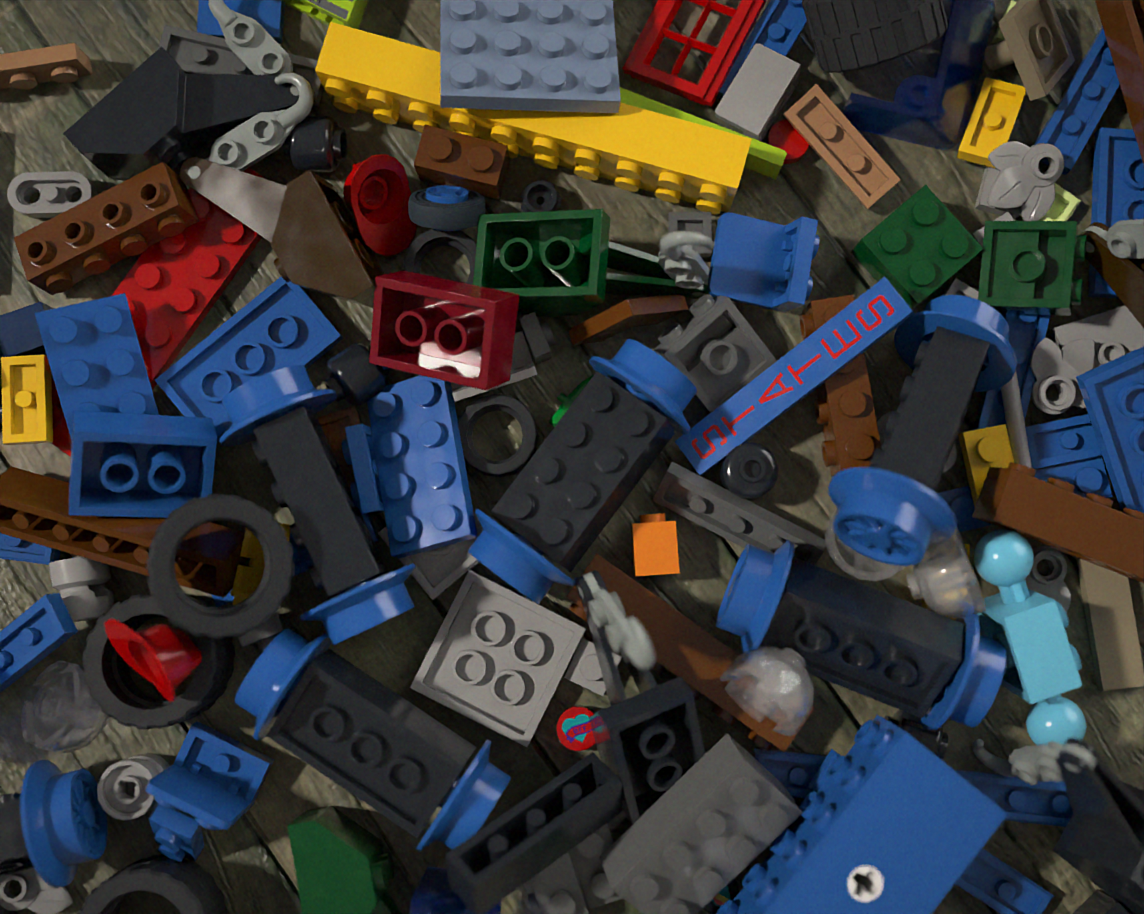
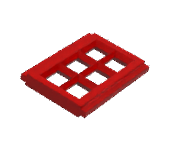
[622,0,767,107]

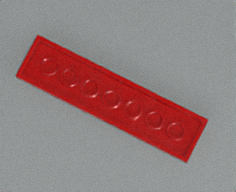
[52,168,266,457]

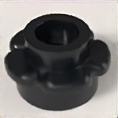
[521,180,562,212]

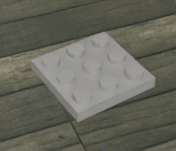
[410,570,586,747]

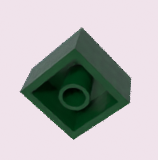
[851,184,983,310]

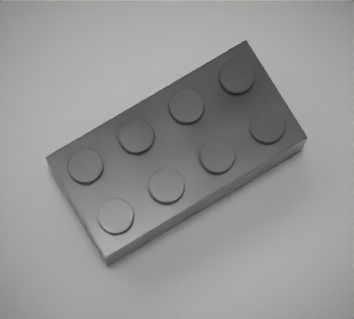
[599,733,803,914]

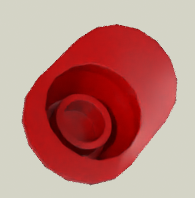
[343,154,417,256]
[104,618,202,702]

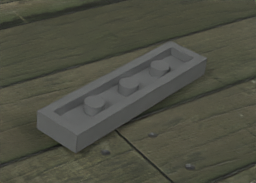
[158,25,324,108]
[652,462,827,565]

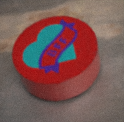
[557,705,596,751]

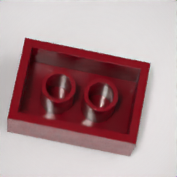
[369,270,519,391]

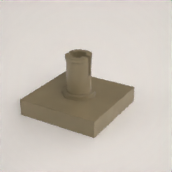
[984,0,1075,101]

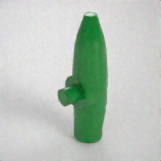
[549,375,594,428]

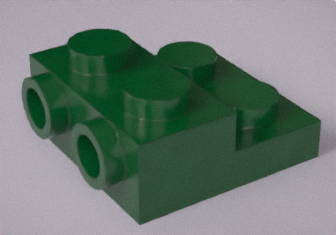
[978,221,1086,316]

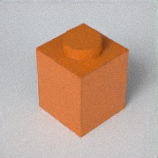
[631,513,680,577]

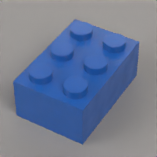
[69,411,217,518]

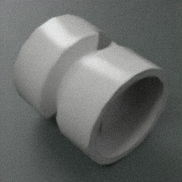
[49,557,115,622]
[97,753,170,820]

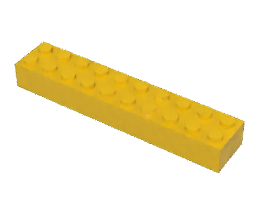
[315,22,752,214]

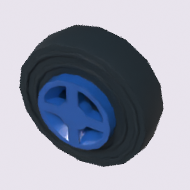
[408,185,485,231]

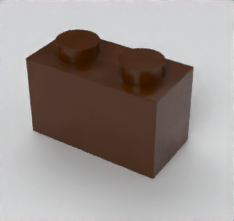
[414,125,510,201]

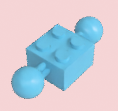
[972,529,1086,746]

